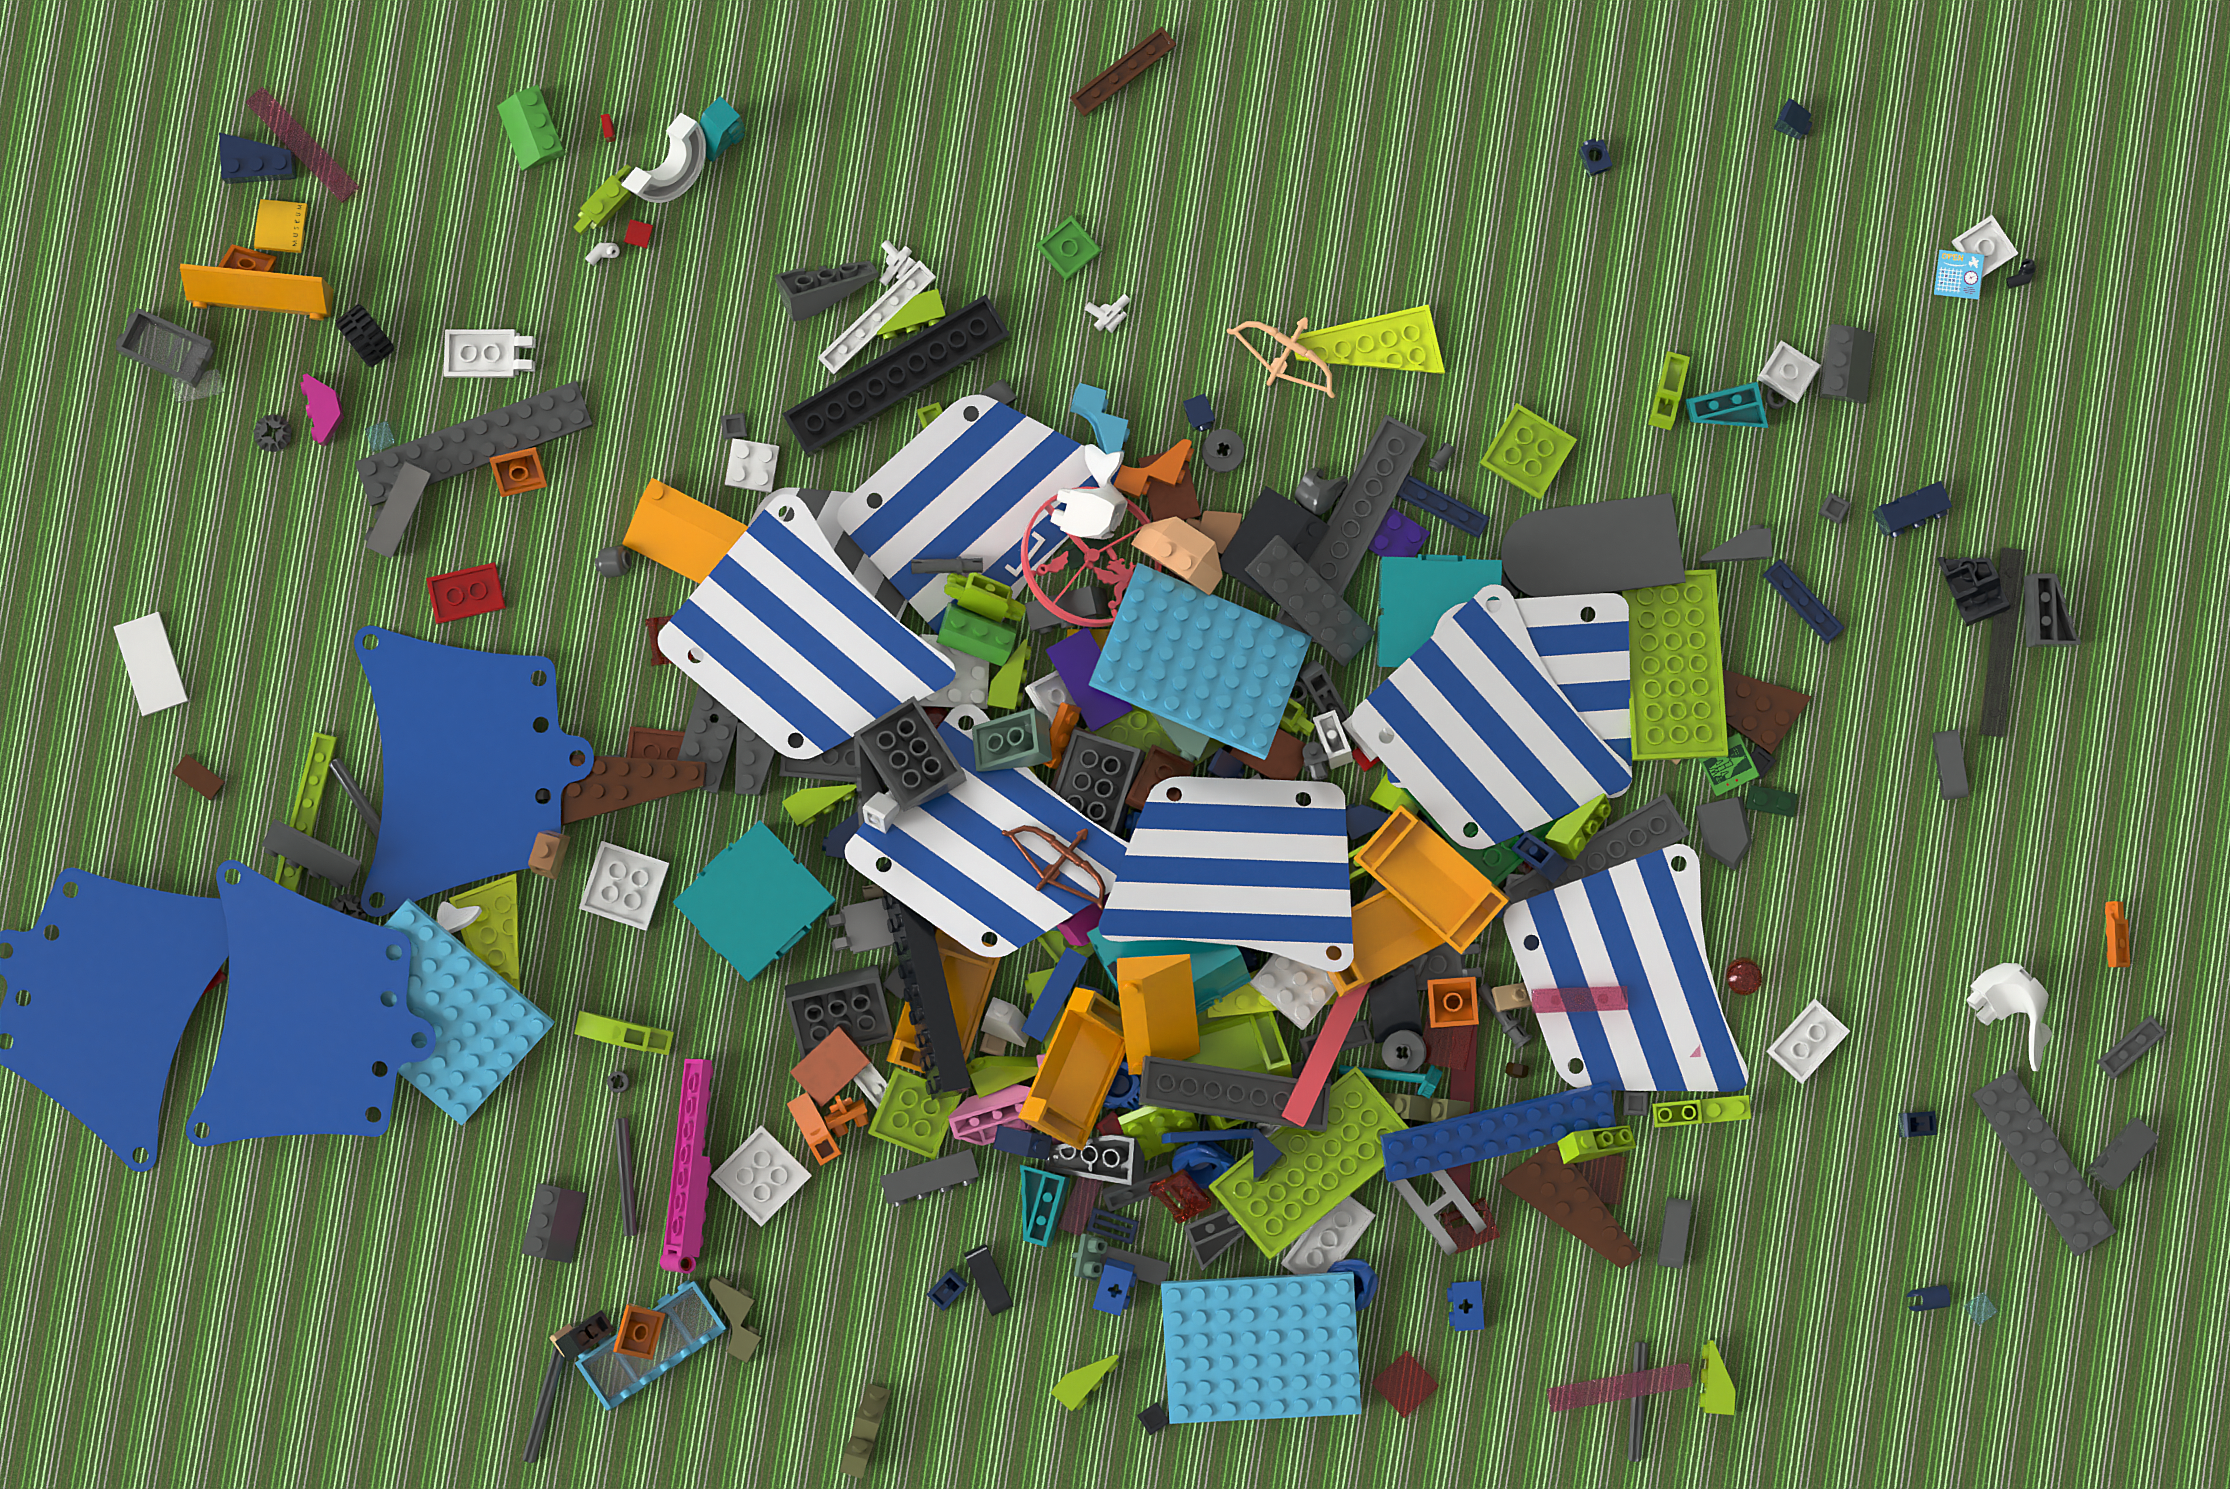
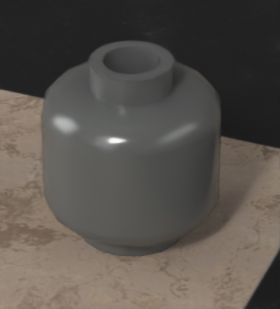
[595,546,632,578]

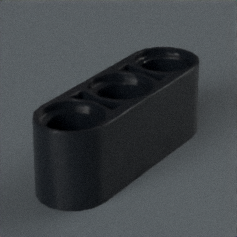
[964,1243,1014,1317]

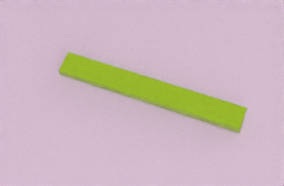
[274,732,338,893]

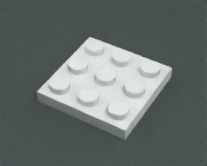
[918,634,989,709]
[579,841,670,931]
[1249,953,1336,1030]
[711,1125,812,1227]

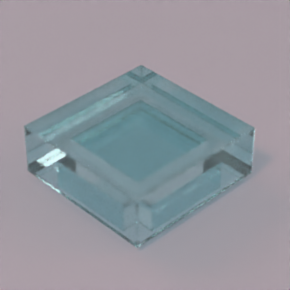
[365,421,396,452]
[1963,1292,1998,1326]

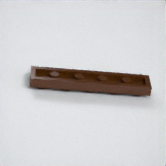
[1070,26,1176,118]

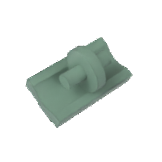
[1071,1234,1108,1281]

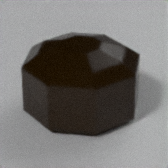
[1505,1062,1529,1079]

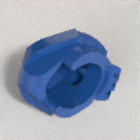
[1102,1059,1142,1110]
[1172,1141,1237,1189]
[1326,1258,1379,1312]

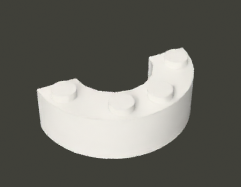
[621,113,706,203]

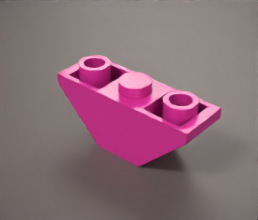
[300,374,344,446]

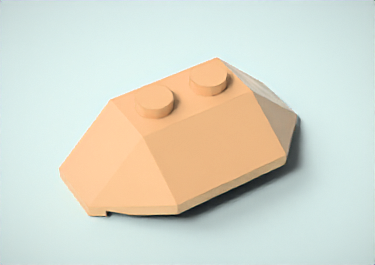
[1131,517,1223,596]

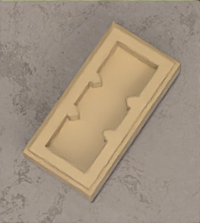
[1492,982,1533,1012]

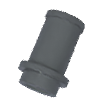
[1428,442,1456,473]

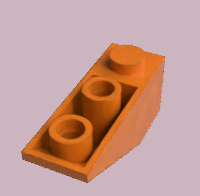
[787,1092,843,1166]

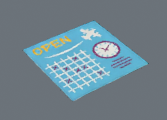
[1934,250,1984,300]

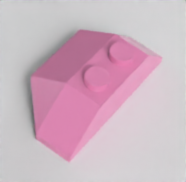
[948,1084,1032,1146]

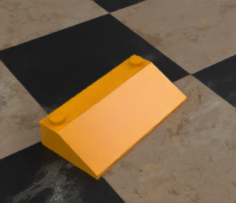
[180,264,334,320]
[622,478,749,584]
[1353,804,1510,954]
[1326,889,1446,998]
[886,926,1001,1074]
[1117,954,1200,1075]
[1018,987,1126,1151]

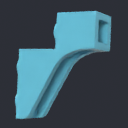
[1070,383,1130,457]

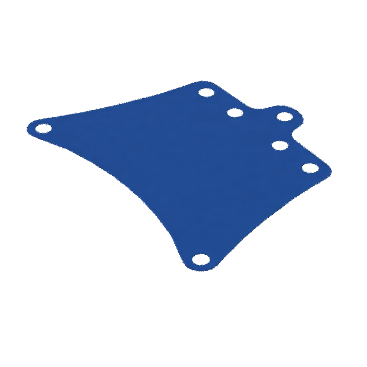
[354,625,594,917]
[186,860,436,1147]
[0,868,229,1172]

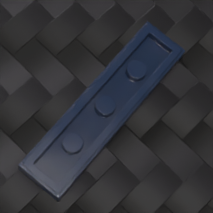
[1396,474,1490,539]
[1762,559,1845,644]

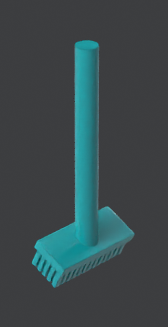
[1339,1064,1443,1099]

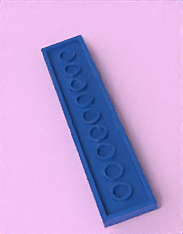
[1380,1081,1616,1182]

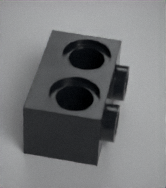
[555,1310,615,1361]

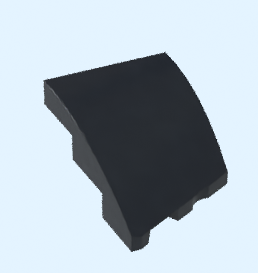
[1937,557,2011,627]
[1368,964,1423,1043]

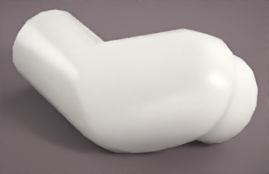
[585,243,620,266]

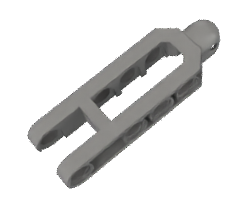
[1382,1167,1487,1256]

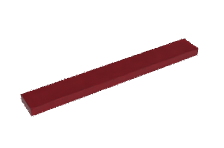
[1445,1024,1477,1204]

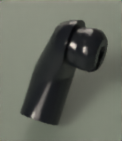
[2006,258,2036,289]

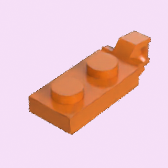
[1042,702,1082,769]
[2105,901,2130,967]

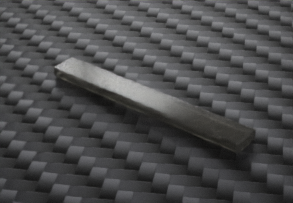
[1979,547,2025,738]

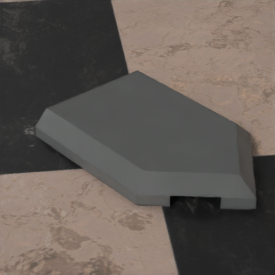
[1695,796,1752,871]

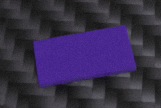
[1046,627,1133,733]

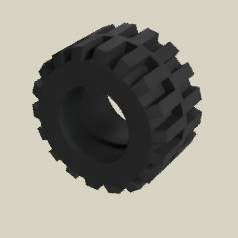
[336,304,395,368]

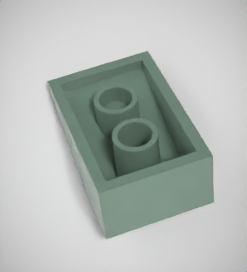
[972,708,1052,772]
[1150,712,1211,763]

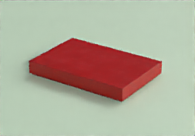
[426,562,506,625]

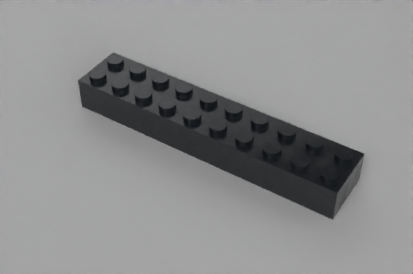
[782,294,1011,458]
[878,860,971,1101]

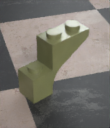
[1381,1092,1470,1122]
[709,1275,763,1363]
[839,1383,891,1479]

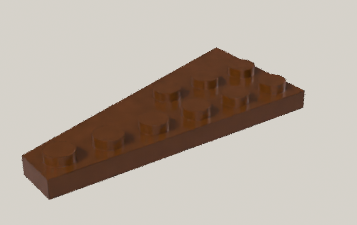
[1722,669,1812,754]
[561,754,707,826]
[1498,1142,1641,1269]

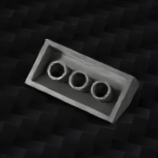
[262,819,361,890]

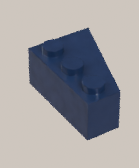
[219,132,297,184]
[1873,481,1952,539]

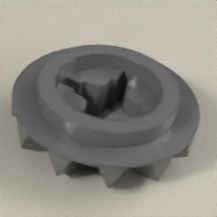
[253,414,292,452]
[329,894,366,921]

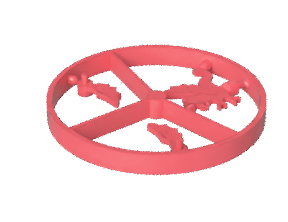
[1021,487,1162,627]

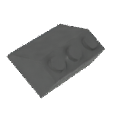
[1819,324,1875,404]
[521,1183,587,1263]

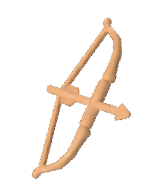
[1227,317,1335,398]

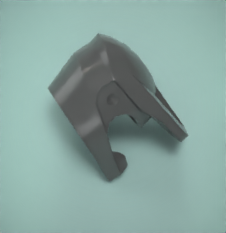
[1294,467,1348,516]

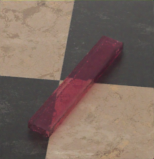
[245,87,360,203]
[1547,1362,1693,1412]

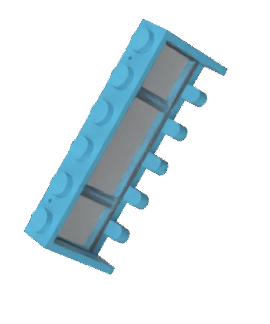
[575,1280,729,1411]

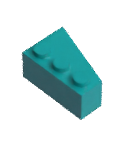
[699,96,746,162]
[1020,1165,1070,1248]

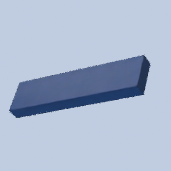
[1021,947,1088,1042]
[1161,1128,1259,1144]

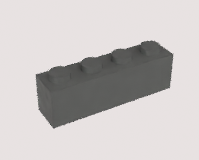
[364,459,432,559]
[880,1149,980,1207]

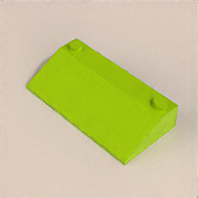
[1182,1011,1293,1078]

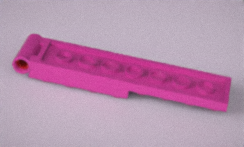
[660,1059,713,1274]

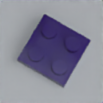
[1367,507,1430,558]

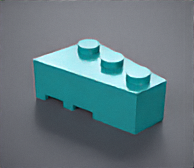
[1684,382,1768,428]

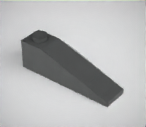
[854,737,887,828]
[1045,1134,1145,1185]

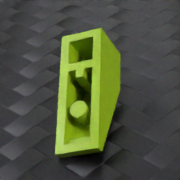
[966,1056,1039,1099]

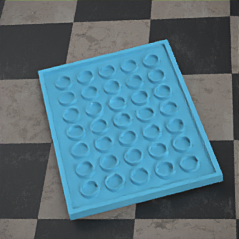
[1089,563,1312,760]
[381,898,555,1126]
[1161,1272,1361,1424]

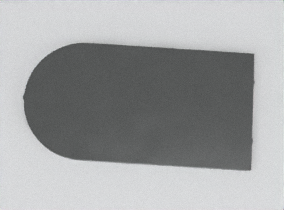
[1501,493,1686,598]

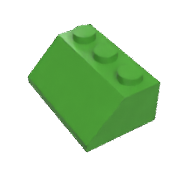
[497,85,566,172]
[936,602,1016,667]

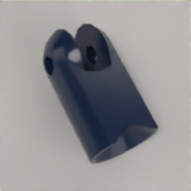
[1906,1284,1950,1312]

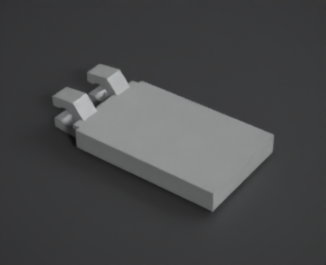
[826,898,894,954]

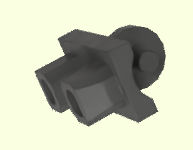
[1303,742,1329,782]

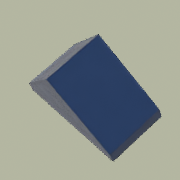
[1898,1111,1937,1137]
[1253,1130,1282,1182]
[926,1268,969,1311]

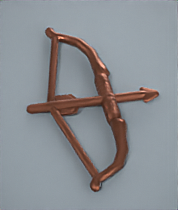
[1002,825,1106,910]

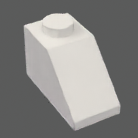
[1313,710,1353,769]
[862,792,900,834]
[981,997,1030,1047]

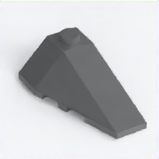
[774,261,879,322]

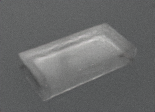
[171,369,224,403]

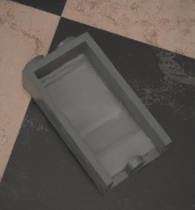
[115,308,217,389]

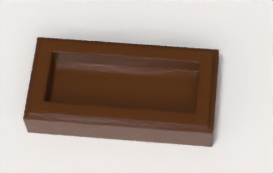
[172,754,225,801]

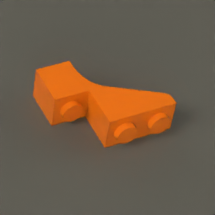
[1113,439,1195,500]

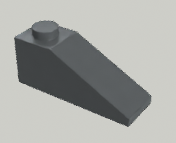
[1699,525,1773,564]
[1297,659,1351,731]

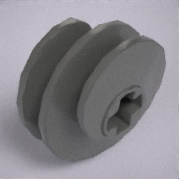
[1202,429,1244,473]
[1382,1030,1427,1072]

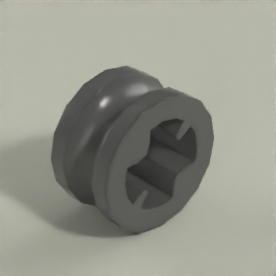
[1765,388,1788,409]
[607,1071,629,1093]

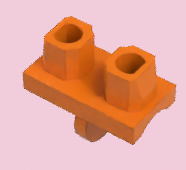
[824,1095,869,1137]

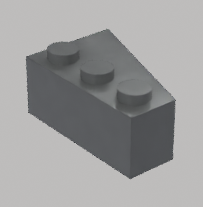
[2024,573,2081,648]
[1025,586,1111,635]
[735,722,778,796]
[2085,1117,2159,1190]
[1183,1208,1245,1271]

